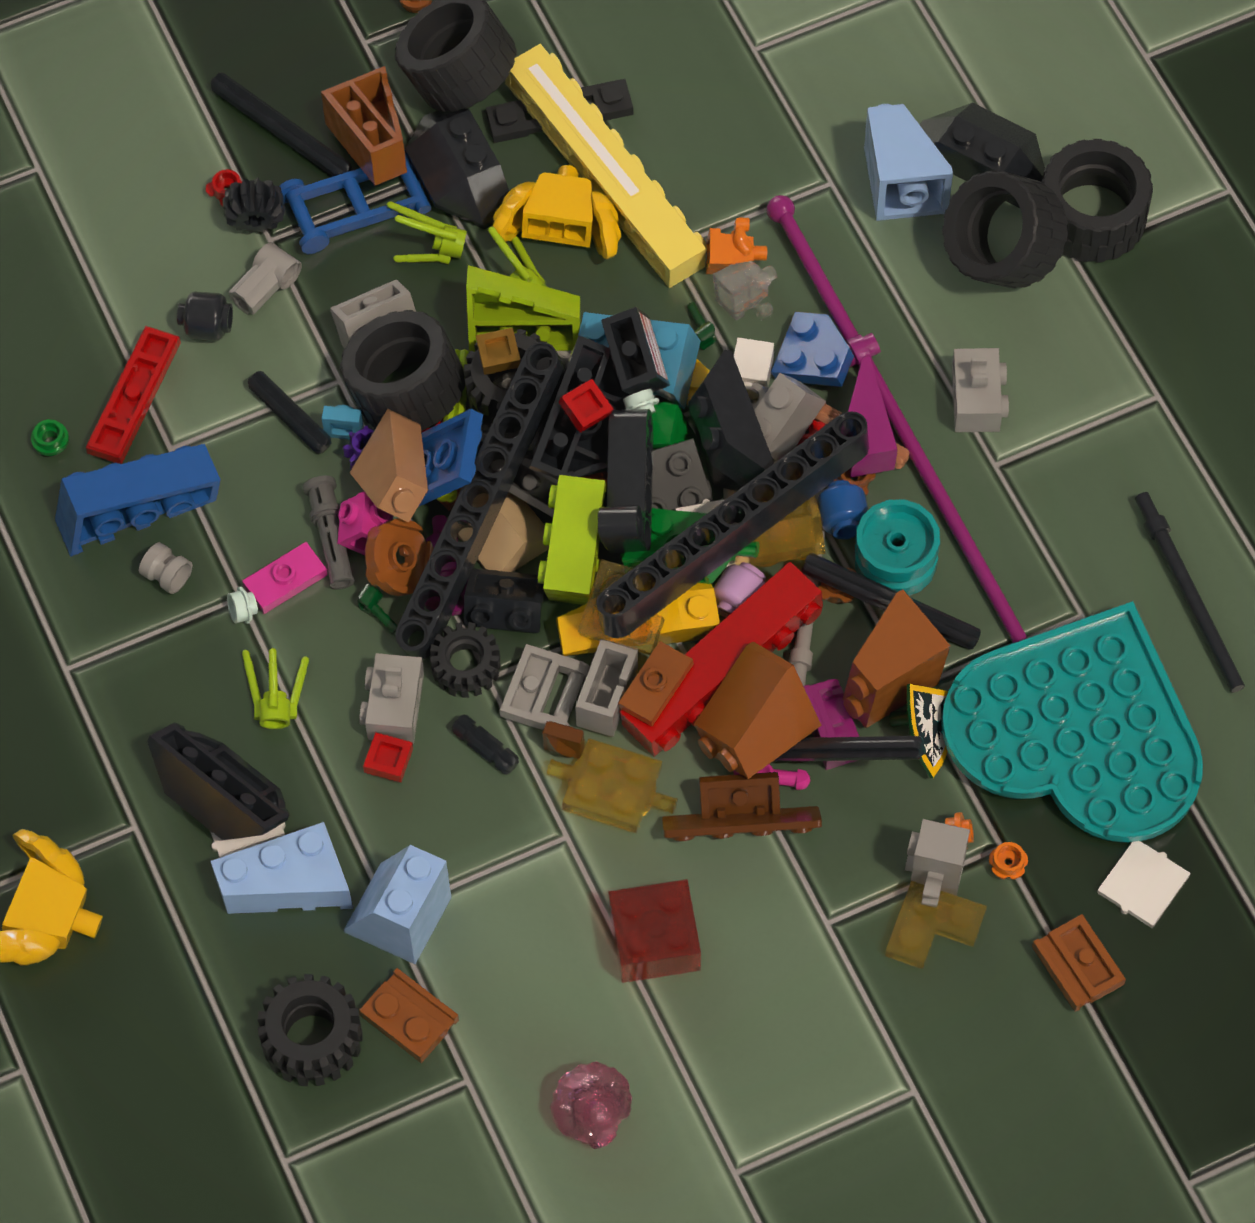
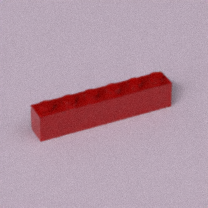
[620,562,823,757]

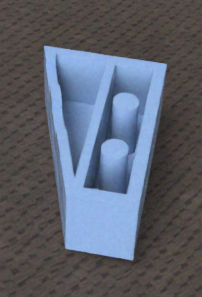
[211,822,353,914]

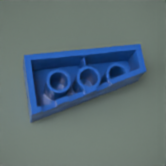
[55,444,221,557]

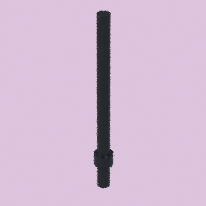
[1135,492,1245,693]

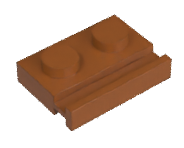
[1032,914,1126,1012]
[359,968,459,1063]

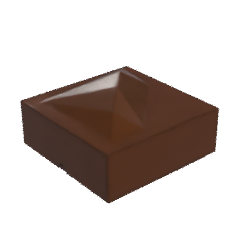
[543,721,585,760]

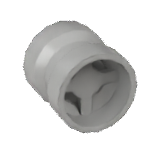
[139,542,193,594]

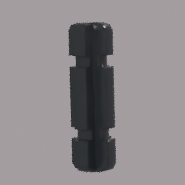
[452,714,519,774]

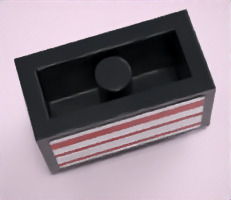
[601,307,670,395]

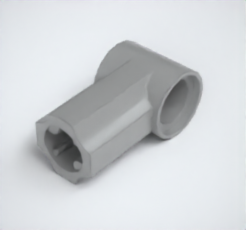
[229,242,302,315]

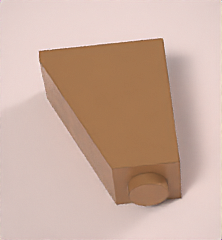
[350,409,428,522]

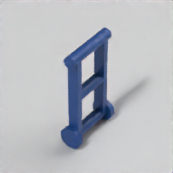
[279,150,431,254]

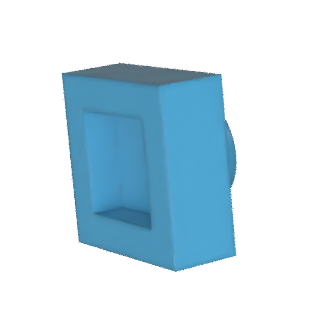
[322,405,364,440]

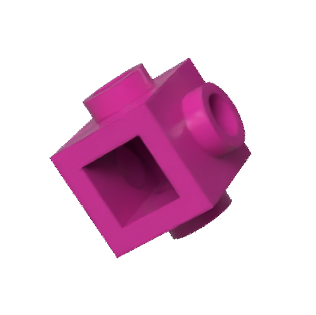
[337,491,393,555]

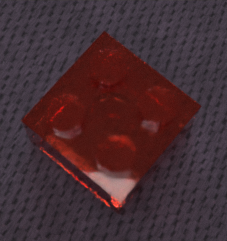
[608,879,701,983]

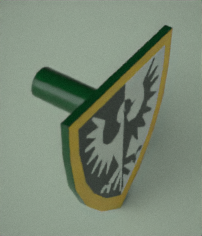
[889,684,948,778]

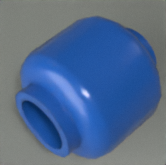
[817,480,868,539]

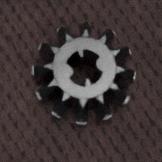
[223,177,285,234]

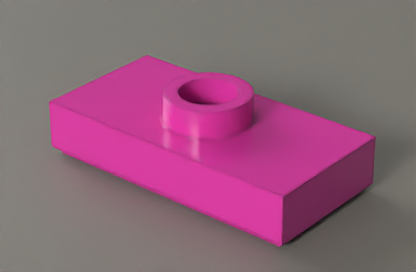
[242,542,328,614]

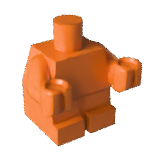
[706,217,767,275]

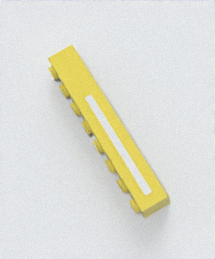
[505,43,707,289]

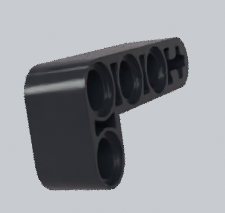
[598,409,653,554]

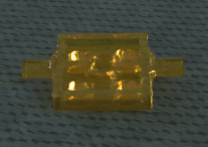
[547,738,678,833]

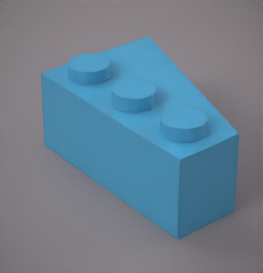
[578,312,701,410]

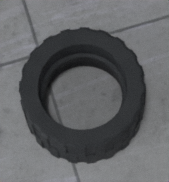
[395,0,517,112]
[1042,138,1153,263]
[942,170,1068,288]
[340,310,465,431]

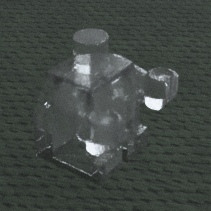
[713,261,777,321]

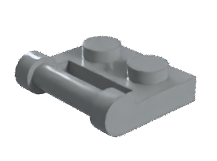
[500,644,590,730]

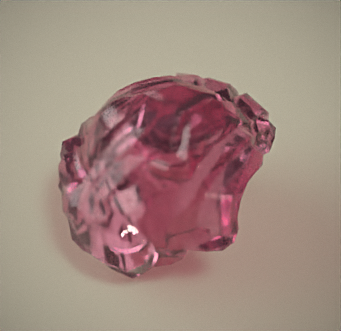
[550,1061,632,1149]

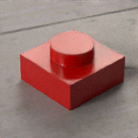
[558,379,614,433]
[363,732,413,783]

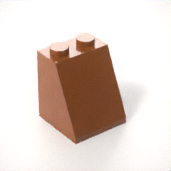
[842,589,951,728]
[694,641,822,779]

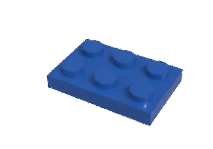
[418,409,483,507]

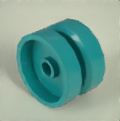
[854,499,940,596]

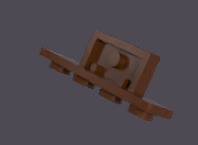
[662,772,822,841]

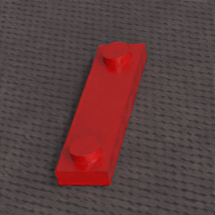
[86,326,181,464]

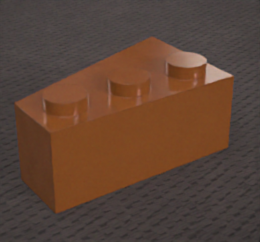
[321,66,407,186]

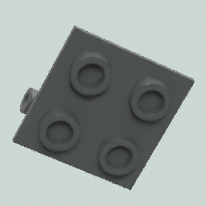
[652,438,713,510]

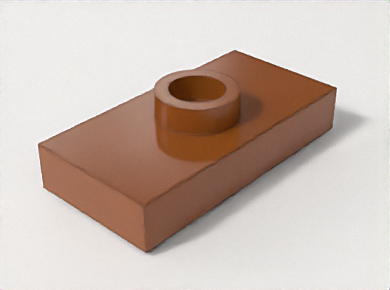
[618,641,694,726]

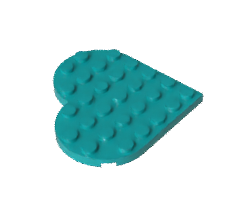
[941,601,1203,842]

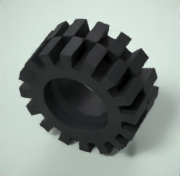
[430,622,501,698]

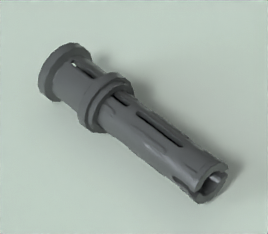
[302,476,355,590]

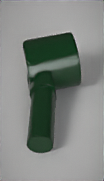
[687,302,717,350]
[357,584,398,634]

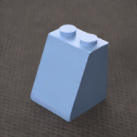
[864,104,953,221]
[344,845,451,964]

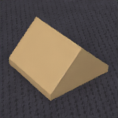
[457,492,549,572]

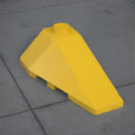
[556,583,720,656]

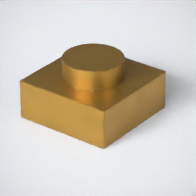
[476,328,521,375]

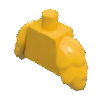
[492,165,622,259]
[0,829,103,966]

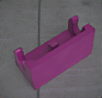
[804,679,859,770]

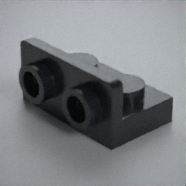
[464,568,545,633]

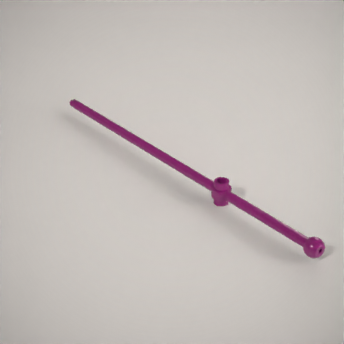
[766,195,1028,643]

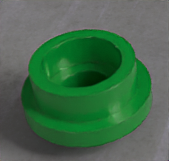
[31,419,69,456]

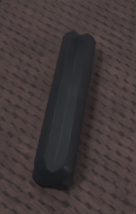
[247,371,332,454]

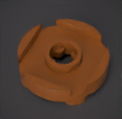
[365,518,434,596]

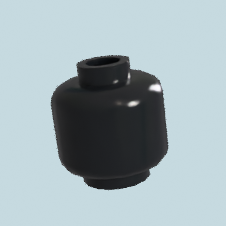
[177,291,233,341]

